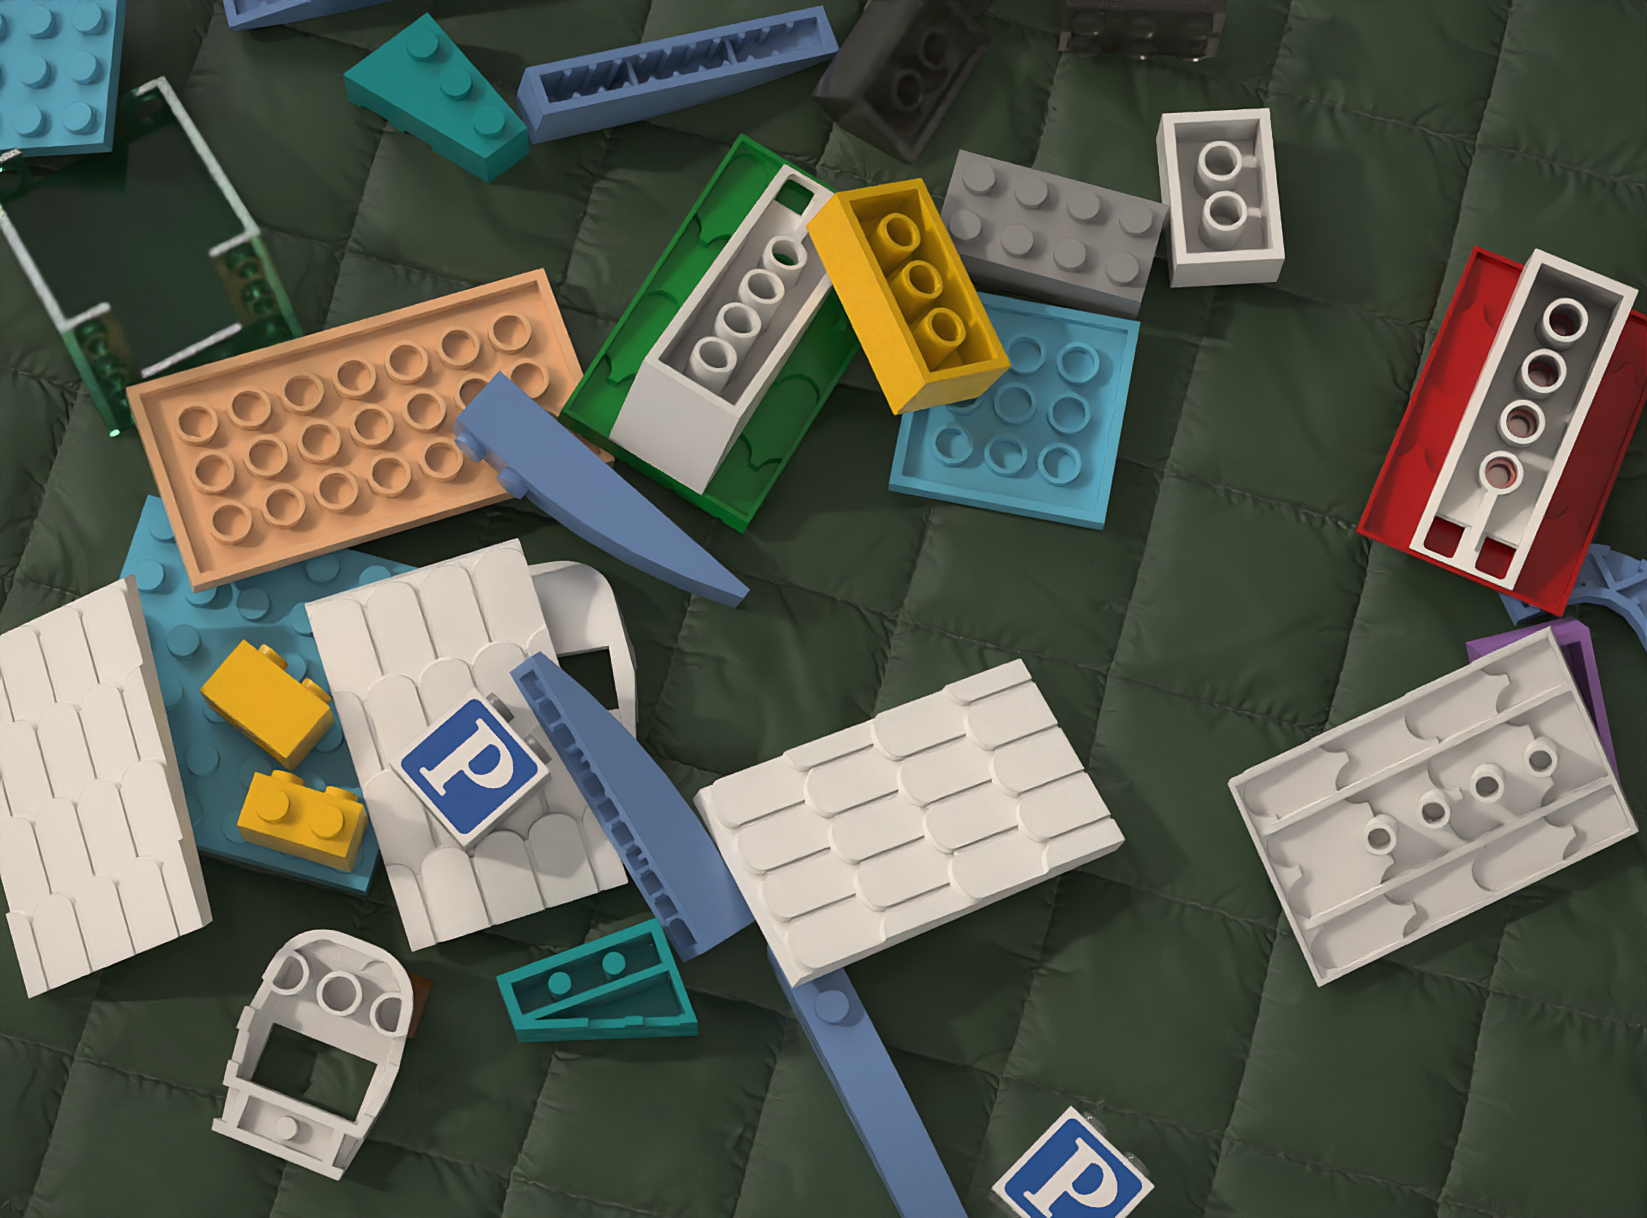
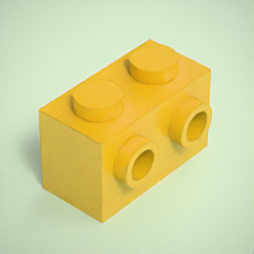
[199,639,335,772]
[237,770,369,873]

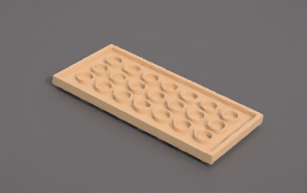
[126,268,615,594]

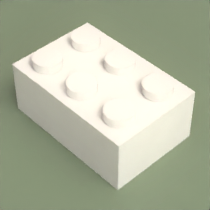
[1156,108,1285,288]

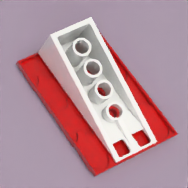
[1355,245,1647,618]

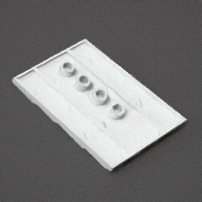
[305,538,628,952]
[0,573,213,998]
[1228,626,1639,987]
[693,658,1125,988]

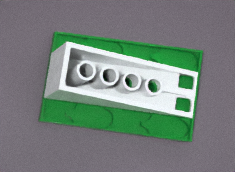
[557,133,862,534]

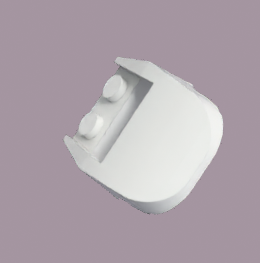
[528,561,639,739]
[211,929,414,1181]

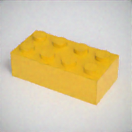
[806,178,1012,416]

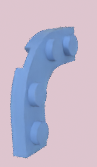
[1498,544,1647,653]

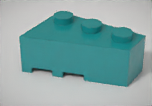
[343,13,530,184]
[496,917,698,1043]

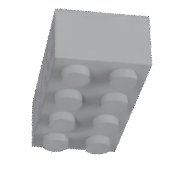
[940,150,1168,321]

